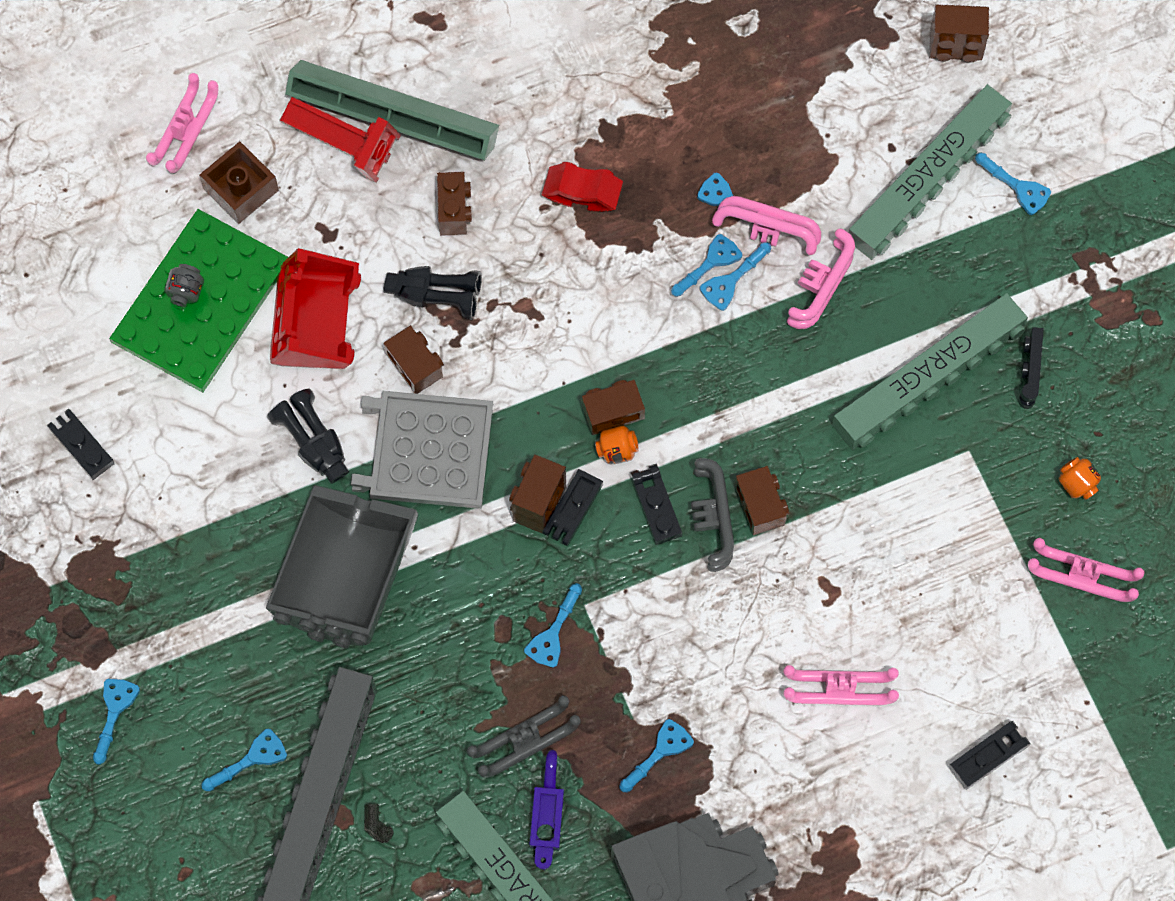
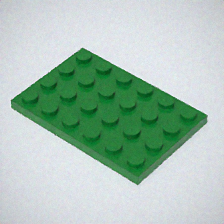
[109,209,288,393]

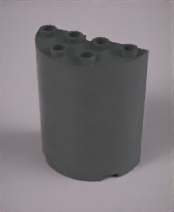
[266,485,418,649]

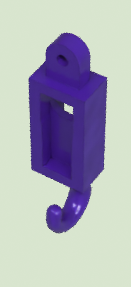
[530,750,564,870]

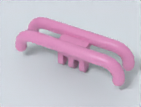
[146,73,219,173]
[712,196,821,255]
[787,228,855,329]
[1028,538,1144,602]
[783,665,899,705]

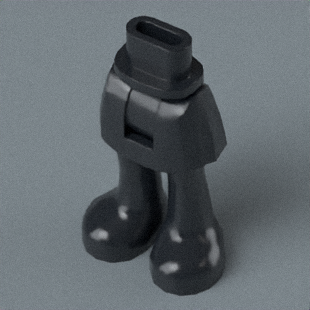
[384,266,482,320]
[267,388,350,484]

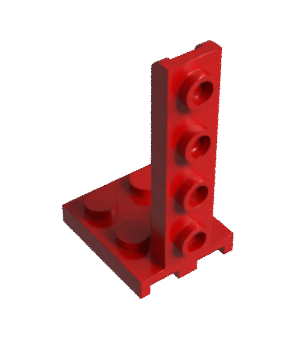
[279,97,401,183]

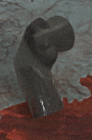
[364,803,394,843]

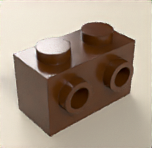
[437,172,472,236]
[383,325,444,394]
[582,380,645,435]
[735,466,789,535]

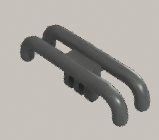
[691,458,734,572]
[467,696,581,778]

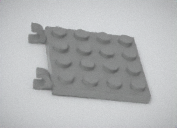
[351,391,493,509]

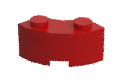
[542,162,623,211]

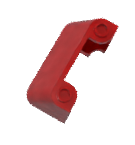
[270,248,361,369]

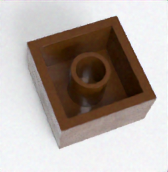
[929,4,989,62]
[199,141,279,224]
[509,454,566,533]

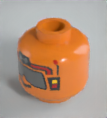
[596,426,639,465]
[1059,457,1101,500]

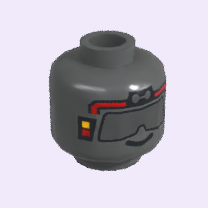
[165,264,204,307]

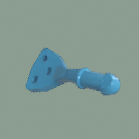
[975,152,1051,215]
[697,173,733,206]
[671,234,743,297]
[700,242,771,311]
[524,583,582,668]
[93,679,140,765]
[619,719,694,793]
[201,729,287,791]

